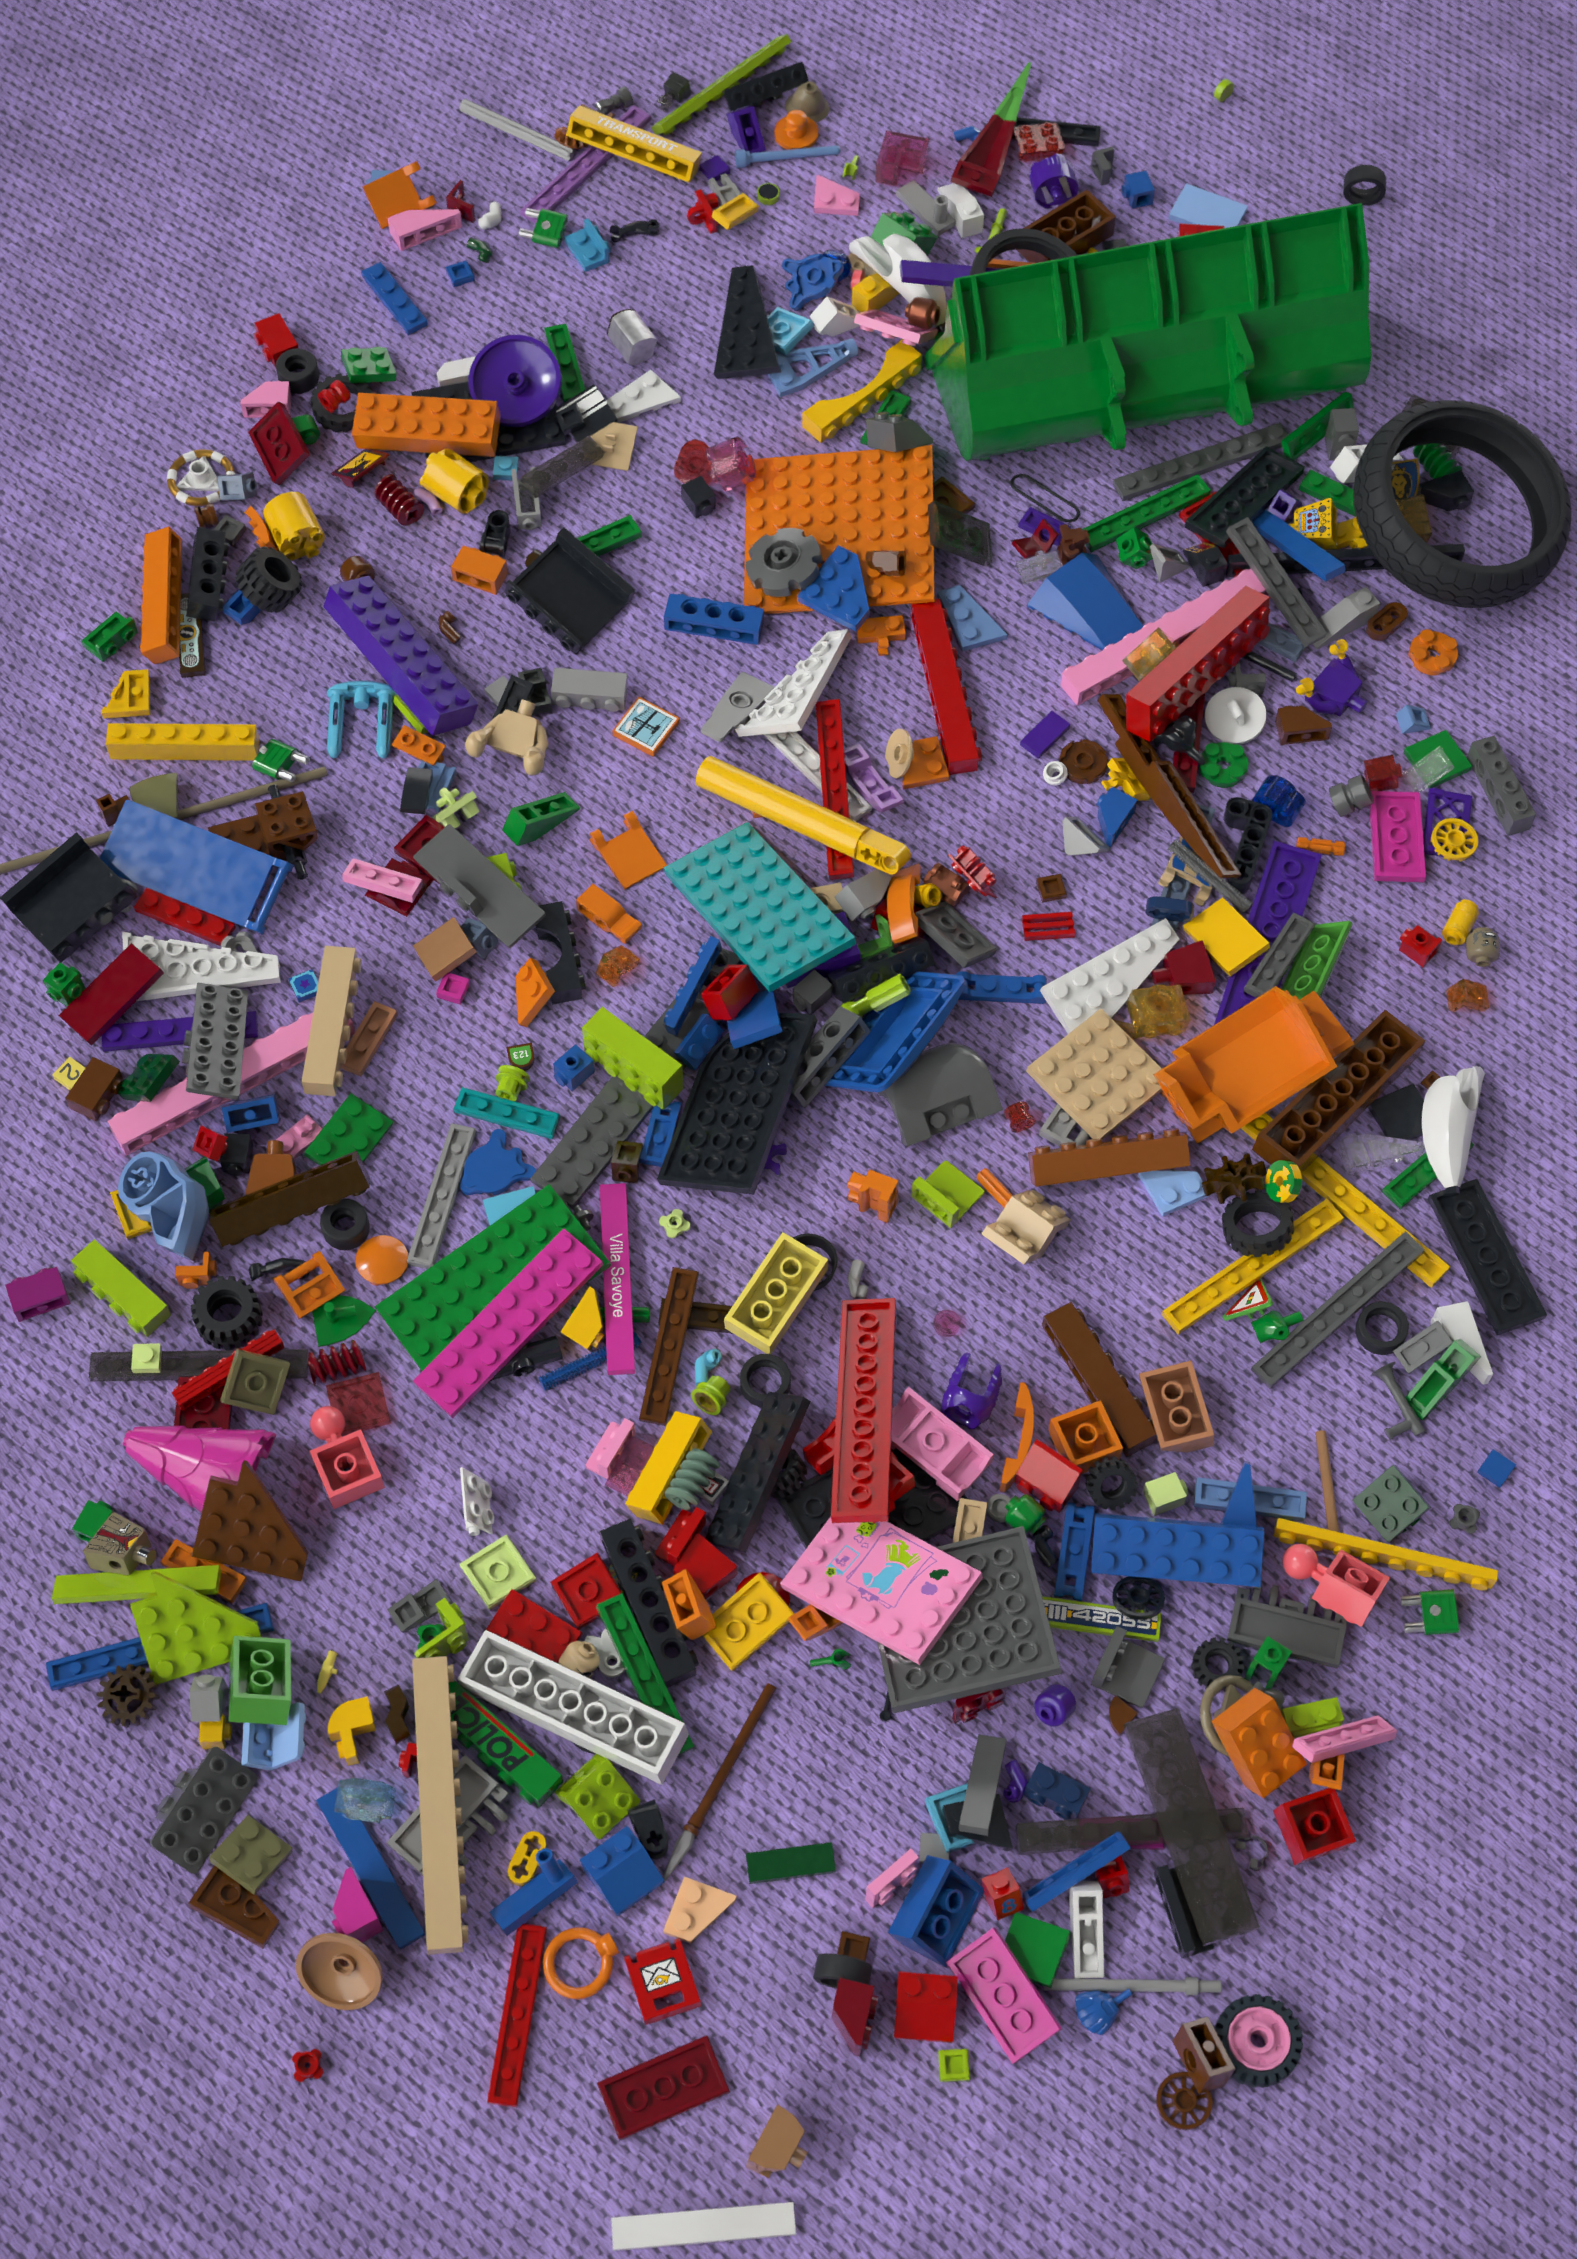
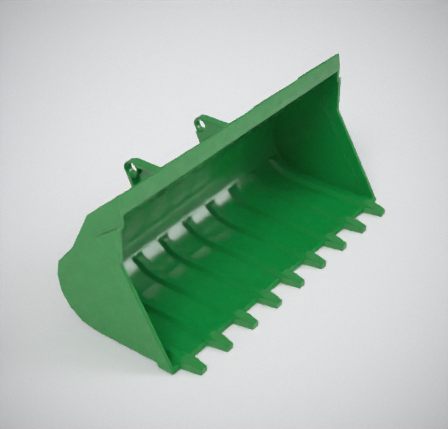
[922,203,1371,461]

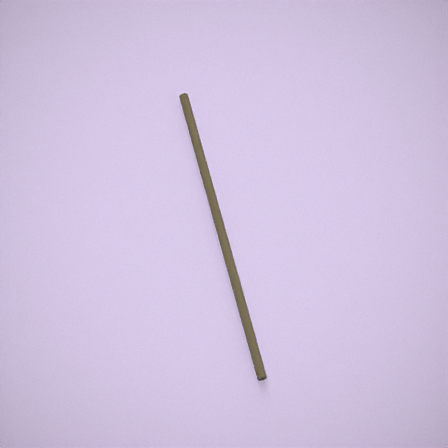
[0,766,328,874]

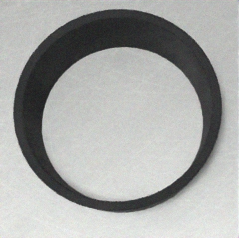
[793,1233,838,1291]

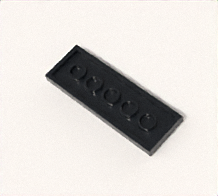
[1185,446,1305,549]
[1428,1179,1547,1336]
[705,1392,811,1553]

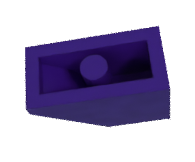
[726,106,766,153]

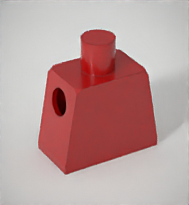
[673,1533,738,1599]

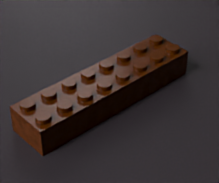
[1252,1010,1426,1174]

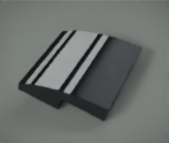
[555,384,618,446]

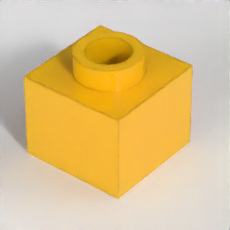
[199,1714,232,1749]

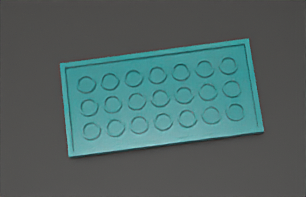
[663,822,856,992]

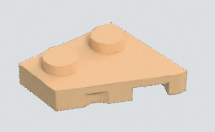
[663,1876,737,1944]

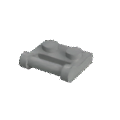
[1039,1104,1090,1147]

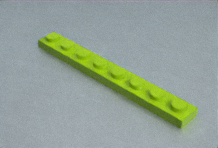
[651,34,792,135]

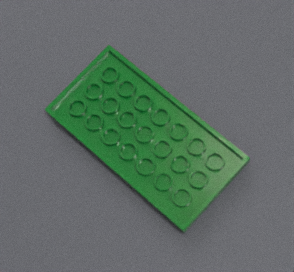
[374,1184,611,1371]

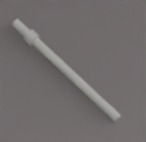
[1044,1977,1221,1995]

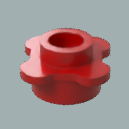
[292,2049,324,2082]

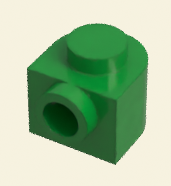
[292,414,320,445]

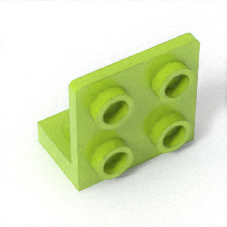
[911,1160,984,1228]
[554,1754,640,1840]

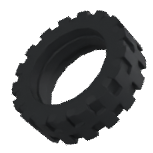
[310,374,372,433]
[1222,1190,1294,1257]

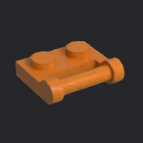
[273,1251,345,1319]

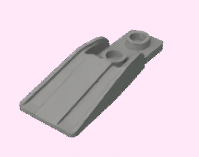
[701,672,774,742]

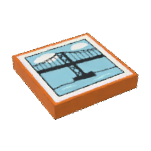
[612,696,680,757]

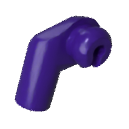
[1003,1760,1028,1803]

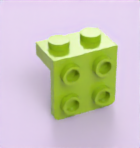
[414,1597,469,1659]

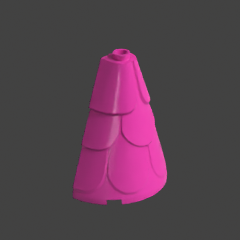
[123,1426,277,1513]

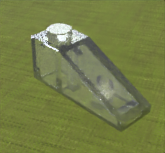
[1337,1133,1425,1178]

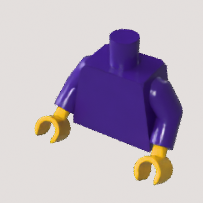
[1296,639,1368,717]

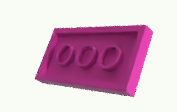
[1369,791,1426,882]
[947,1928,1062,2064]

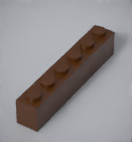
[1042,1302,1157,1458]

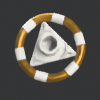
[166,449,235,506]

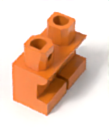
[847,1169,898,1223]

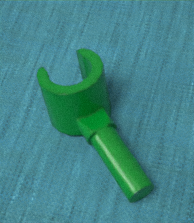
[810,1649,851,1669]

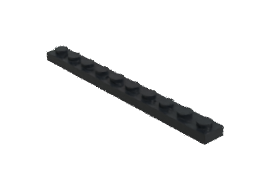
[1226,544,1465,577]

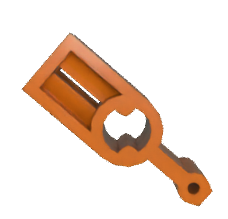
[576,884,642,944]

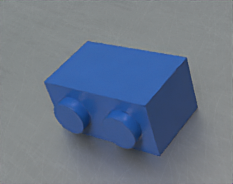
[221,1094,281,1133]

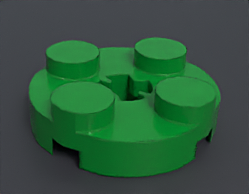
[1198,742,1249,788]

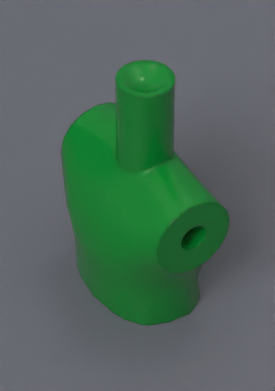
[1251,1311,1304,1344]

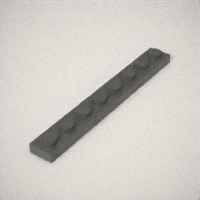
[1113,422,1288,501]
[1251,1231,1425,1389]

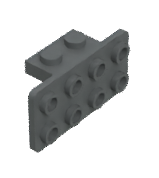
[150,1747,257,1874]

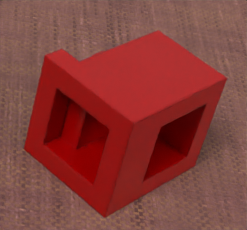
[1399,925,1442,968]

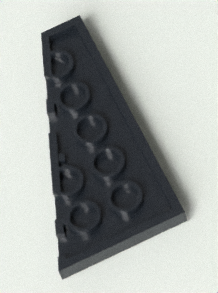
[714,265,781,379]

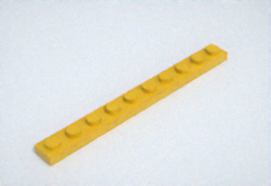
[1241,1113,1450,1288]

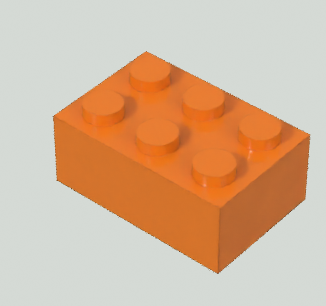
[1211,1688,1307,1799]

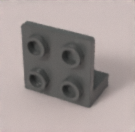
[1091,1626,1164,1708]

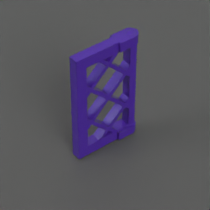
[1423,788,1472,857]

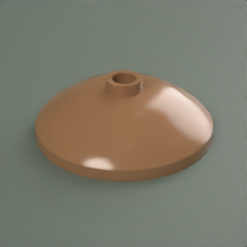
[296,1933,383,2010]

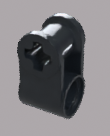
[480,510,511,557]
[627,1799,669,1860]

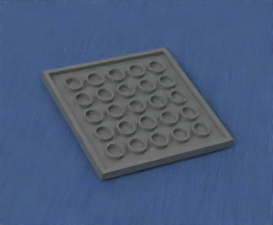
[877,1526,1062,1714]

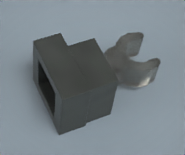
[657,71,691,113]

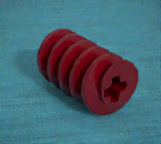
[374,474,424,526]
[307,1340,367,1386]

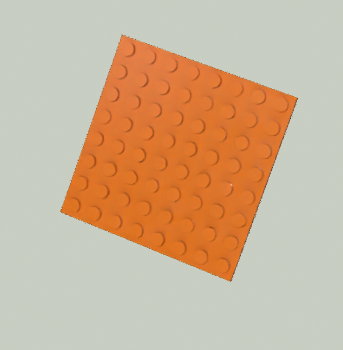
[744,445,935,614]

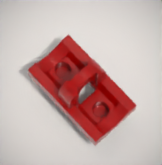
[687,189,721,234]

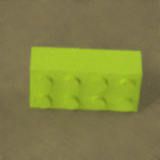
[582,1007,684,1110]

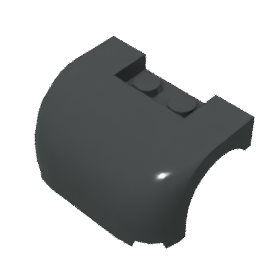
[877,1043,1003,1146]

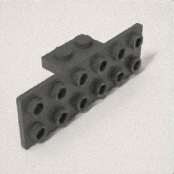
[413,824,546,948]
[182,983,248,1100]

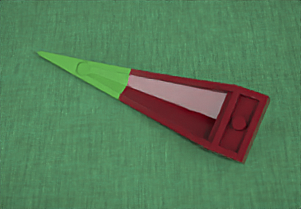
[951,62,1031,197]

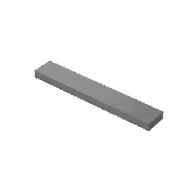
[407,1123,477,1269]

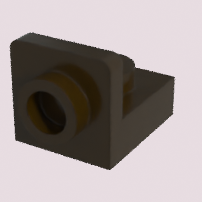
[611,1140,643,1183]

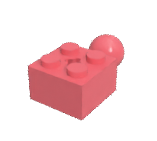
[310,1406,385,1510]
[1282,1544,1390,1627]

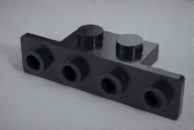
[723,62,809,112]

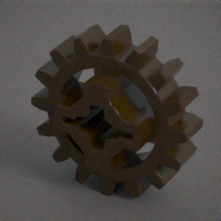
[96,1664,160,1728]

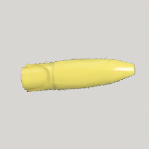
[317,1650,338,1694]

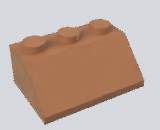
[1139,1360,1214,1453]

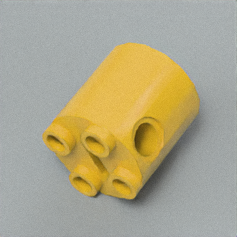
[419,449,489,514]
[263,492,325,561]

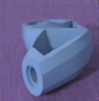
[118,1151,209,1261]

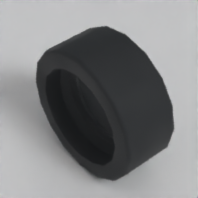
[1343,165,1386,206]
[1355,1301,1409,1355]
[740,1354,791,1408]
[813,1953,872,1989]

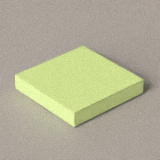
[459,1534,537,1610]

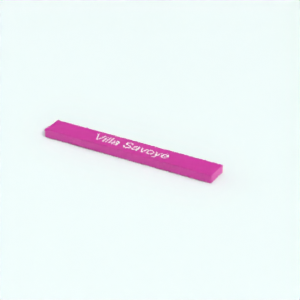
[600,1183,635,1375]

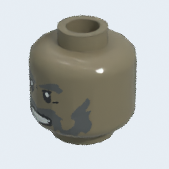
[1466,927,1500,967]

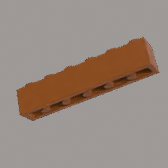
[1028,1128,1190,1187]

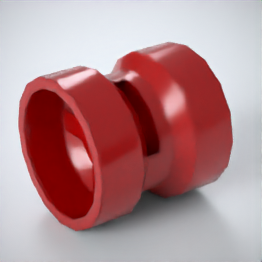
[318,380,351,413]

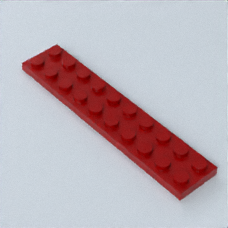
[831,1298,896,1523]

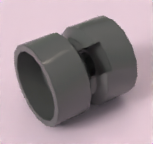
[1329,774,1374,817]

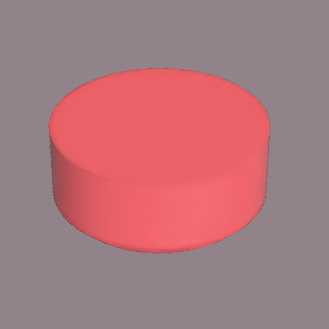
[851,270,865,290]

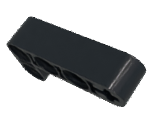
[1223,797,1272,895]

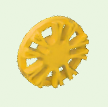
[1431,818,1478,862]

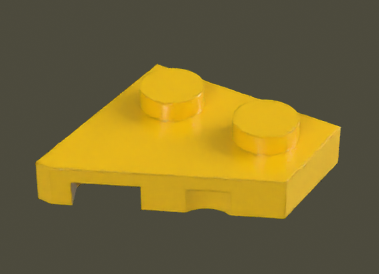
[101,669,150,719]

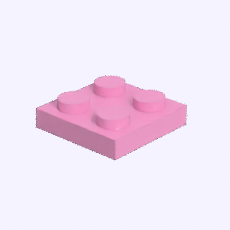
[865,1849,919,1908]

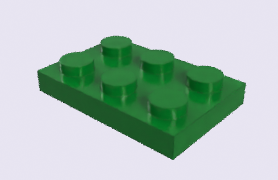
[304,1093,393,1166]

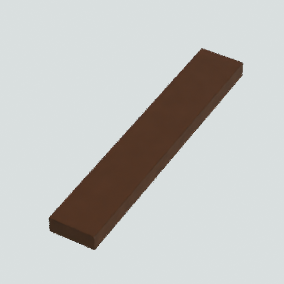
[639,1267,699,1426]

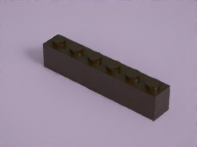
[209,1151,370,1247]

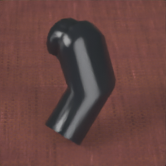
[1034,1525,1059,1567]

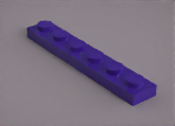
[102,1011,258,1052]

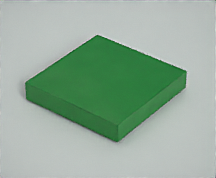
[1403,730,1472,789]
[1005,1913,1071,1989]

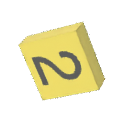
[52,1057,85,1090]

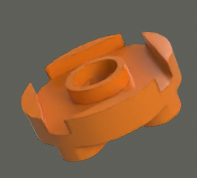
[1409,629,1458,676]

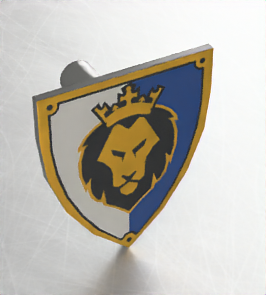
[1391,458,1420,516]

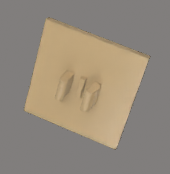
[583,422,638,471]

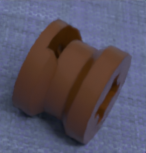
[194,503,219,528]

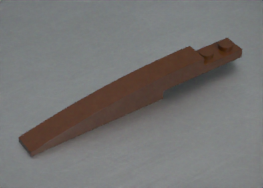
[1097,694,1241,878]

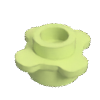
[659,1209,690,1238]

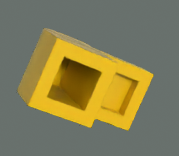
[328,1696,376,1766]

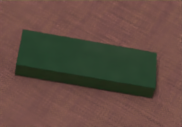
[746,1842,836,1884]

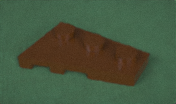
[188,1865,280,1949]

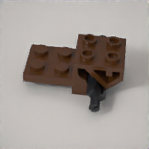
[208,784,318,880]

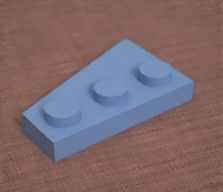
[937,585,1007,652]

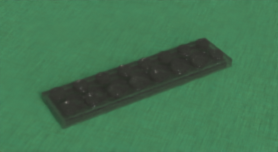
[1123,1708,1260,1946]

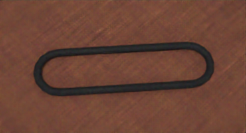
[1010,473,1080,523]

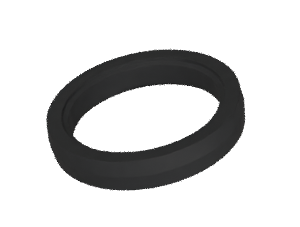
[970,228,1077,275]

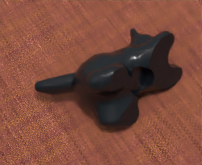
[1153,715,1205,765]

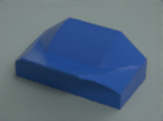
[222,589,261,625]

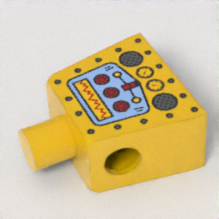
[1288,498,1338,550]

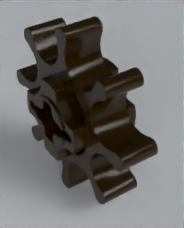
[1202,1153,1267,1204]

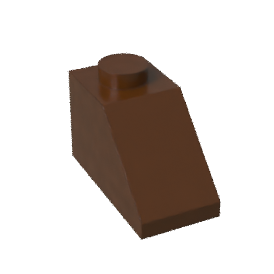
[1275,705,1332,745]

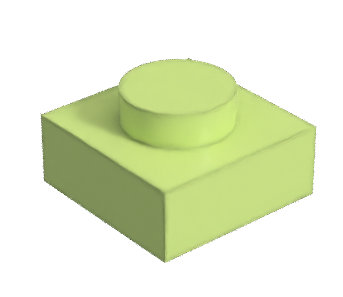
[131,1343,162,1373]

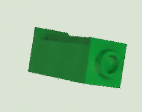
[1244,1636,1292,1689]

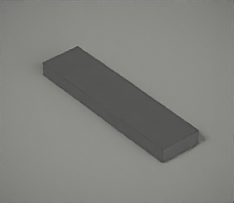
[1244,912,1316,998]
[959,1734,1007,1836]

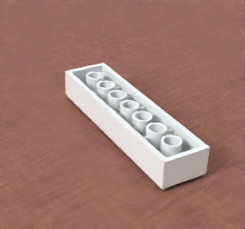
[457,1630,689,1785]

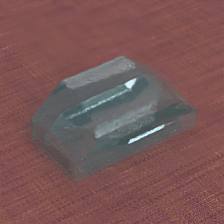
[334,1778,396,1823]

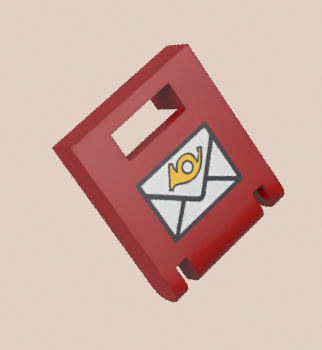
[624,1938,701,2025]

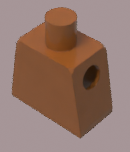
[246,1140,297,1195]

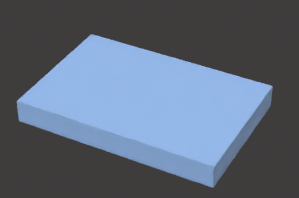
[1168,184,1248,228]

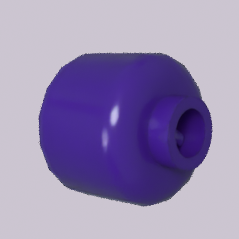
[1034,1684,1076,1727]

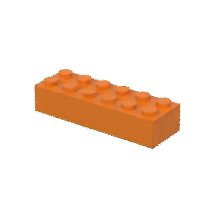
[352,393,501,457]

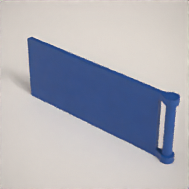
[100,800,294,935]

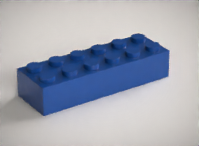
[1091,1513,1264,1587]

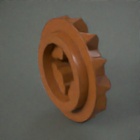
[554,127,589,149]

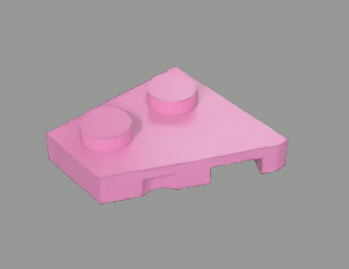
[814,175,860,216]

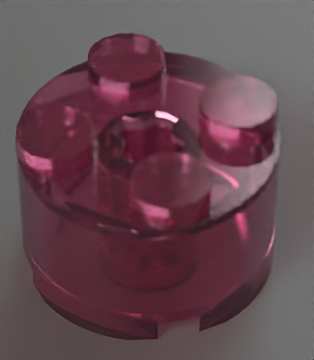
[705,436,756,492]

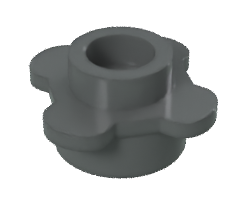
[1449,1504,1480,1534]

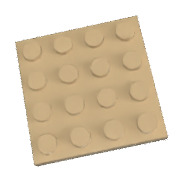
[1026,1009,1162,1139]

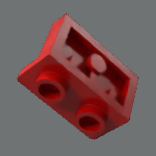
[655,1507,706,1567]

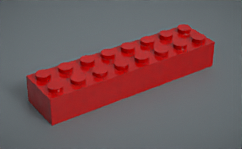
[1126,586,1270,742]

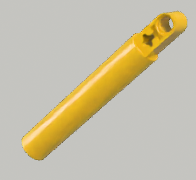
[696,756,911,874]

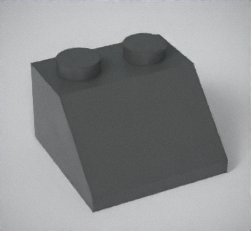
[866,412,933,452]

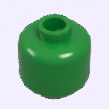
[1004,1494,1046,1535]

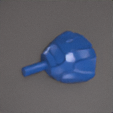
[1075,1988,1133,2035]

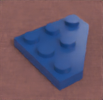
[797,545,870,632]

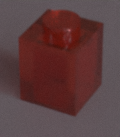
[1364,754,1402,791]

